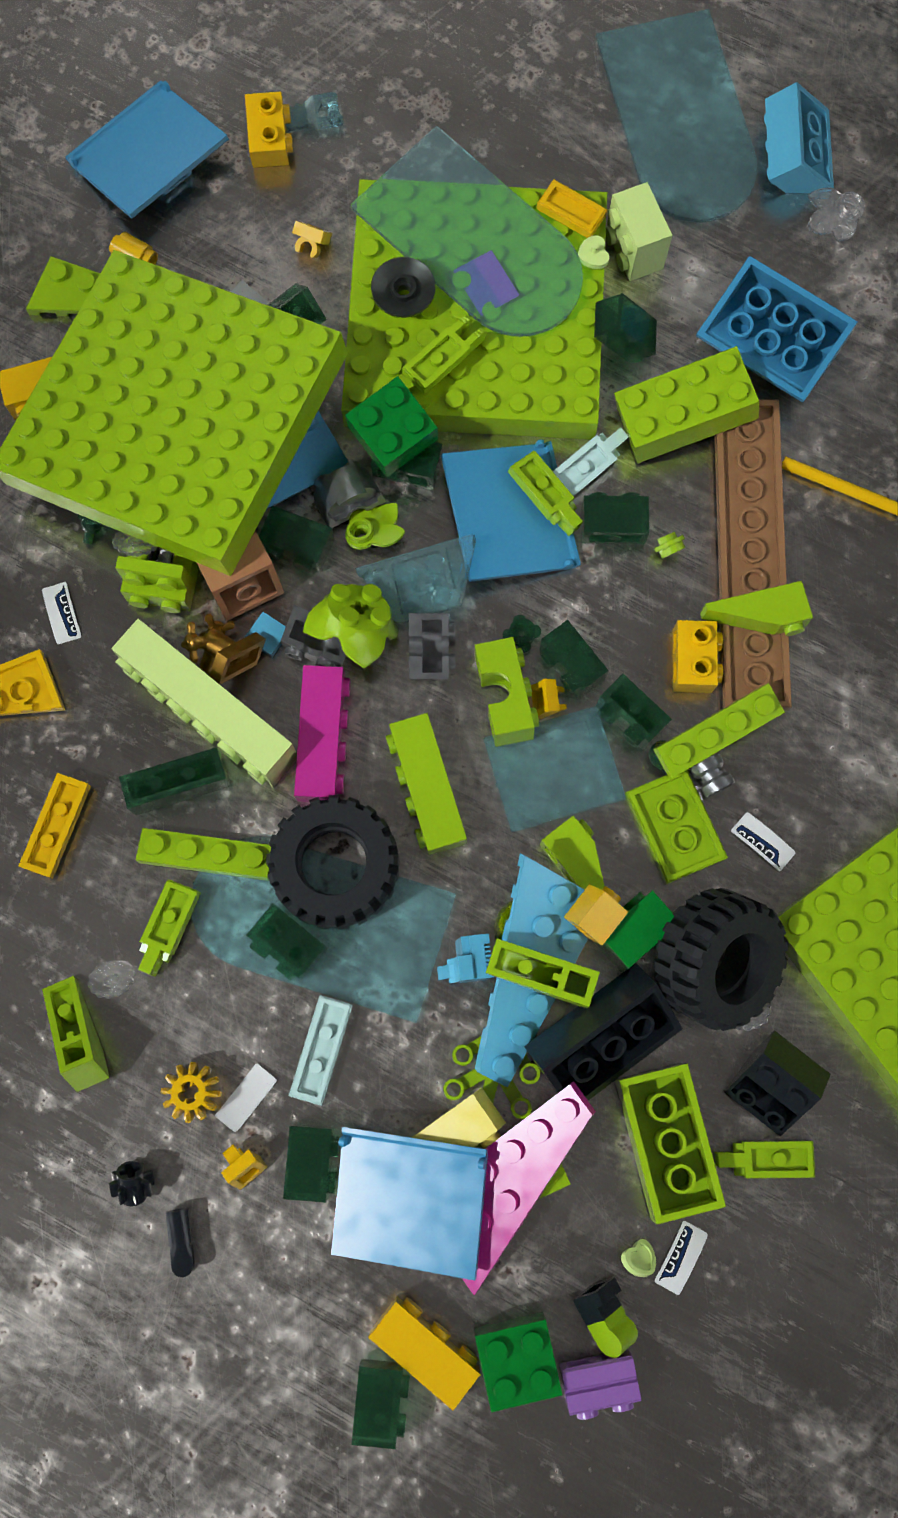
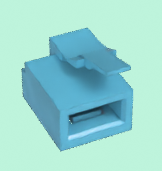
[437,933,494,983]

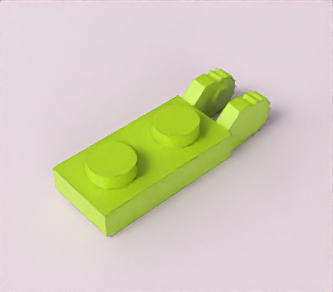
[402,314,487,395]

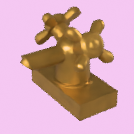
[181,613,266,685]

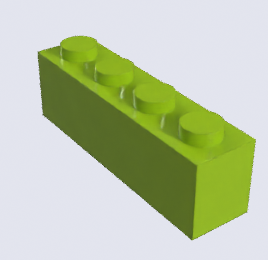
[385,713,467,855]

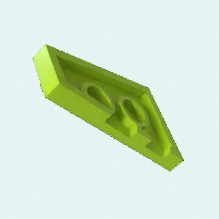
[26,256,100,317]

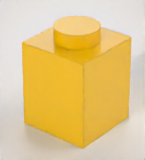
[564,884,628,945]

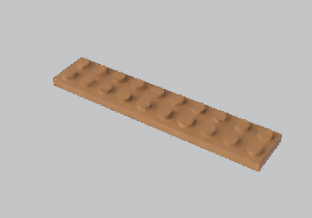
[714,400,792,711]

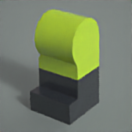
[573,1277,638,1358]

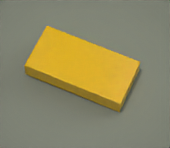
[537,179,607,238]

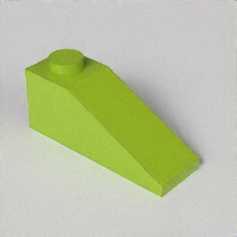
[700,581,813,636]
[540,815,605,890]
[486,939,600,1008]
[42,976,109,1092]

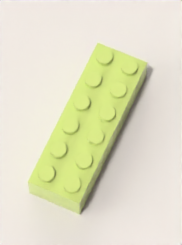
[111,619,297,787]

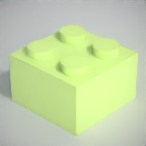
[606,182,673,281]

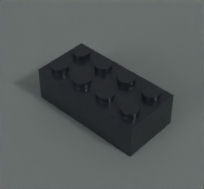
[524,963,683,1101]

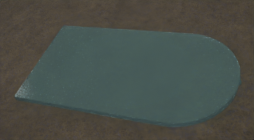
[596,9,757,222]
[350,125,583,337]
[192,836,456,1023]

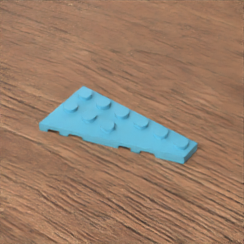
[475,853,588,1087]

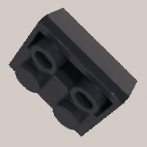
[724,1030,831,1137]

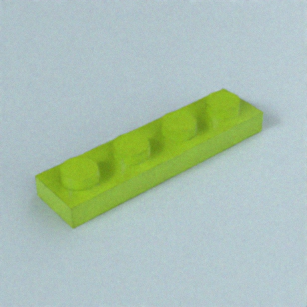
[653,683,785,778]
[135,828,271,881]

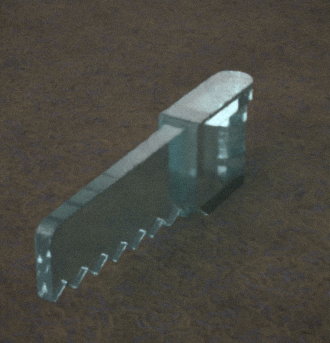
[245,92,344,133]

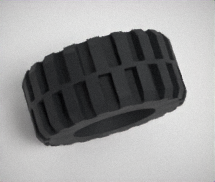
[266,795,400,930]
[654,888,788,1031]

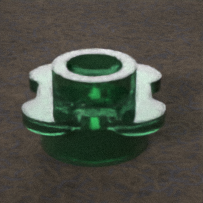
[503,615,541,653]

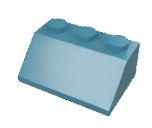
[764,82,834,193]

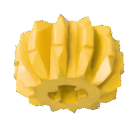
[161,1062,222,1123]

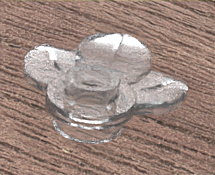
[807,188,865,242]

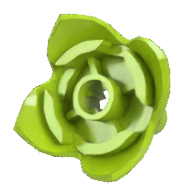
[303,584,399,668]

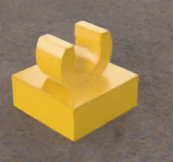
[292,221,332,258]
[528,679,567,719]
[221,1144,268,1190]

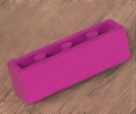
[294,665,351,802]

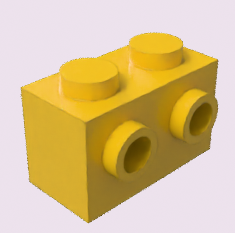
[245,91,294,168]
[673,620,723,693]

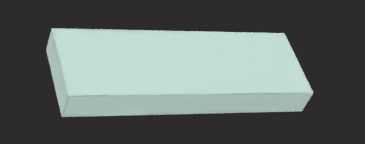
[289,995,353,1106]

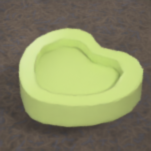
[578,235,609,269]
[621,1239,656,1277]

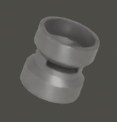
[690,753,735,798]

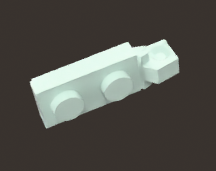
[553,427,629,496]

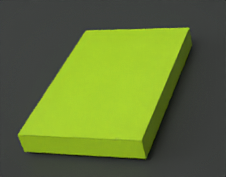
[625,770,728,885]

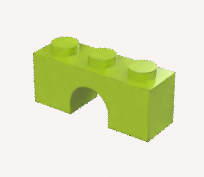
[474,637,539,747]

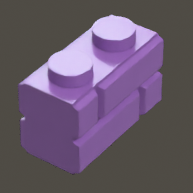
[559,1349,641,1420]

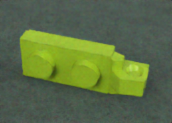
[508,450,583,536]
[138,879,201,977]
[714,1140,815,1178]

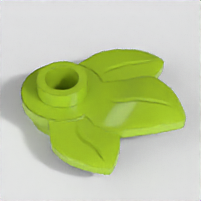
[345,503,405,550]

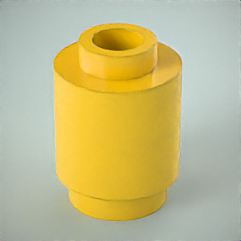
[109,232,158,265]

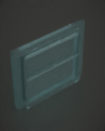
[483,706,626,833]

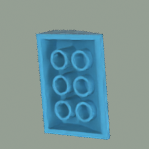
[696,256,858,403]

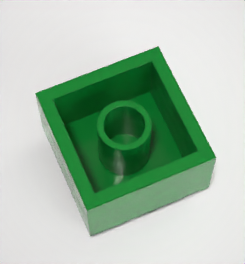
[345,376,438,477]
[595,890,674,972]
[474,1312,563,1412]

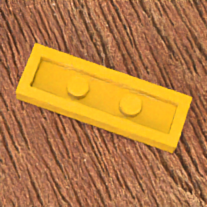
[18,773,91,879]

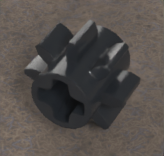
[109,1161,155,1207]

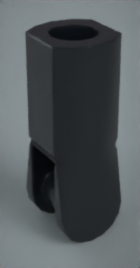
[166,1208,195,1278]

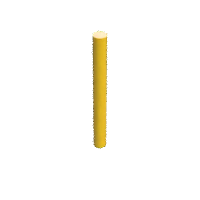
[782,456,898,516]

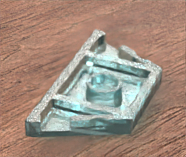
[355,534,476,624]

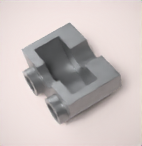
[314,461,386,529]
[281,605,346,667]
[409,613,455,679]

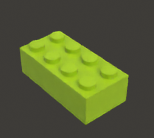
[614,346,759,464]
[615,1063,726,1225]

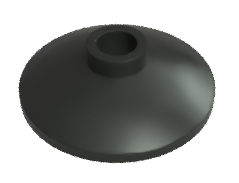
[371,257,435,318]

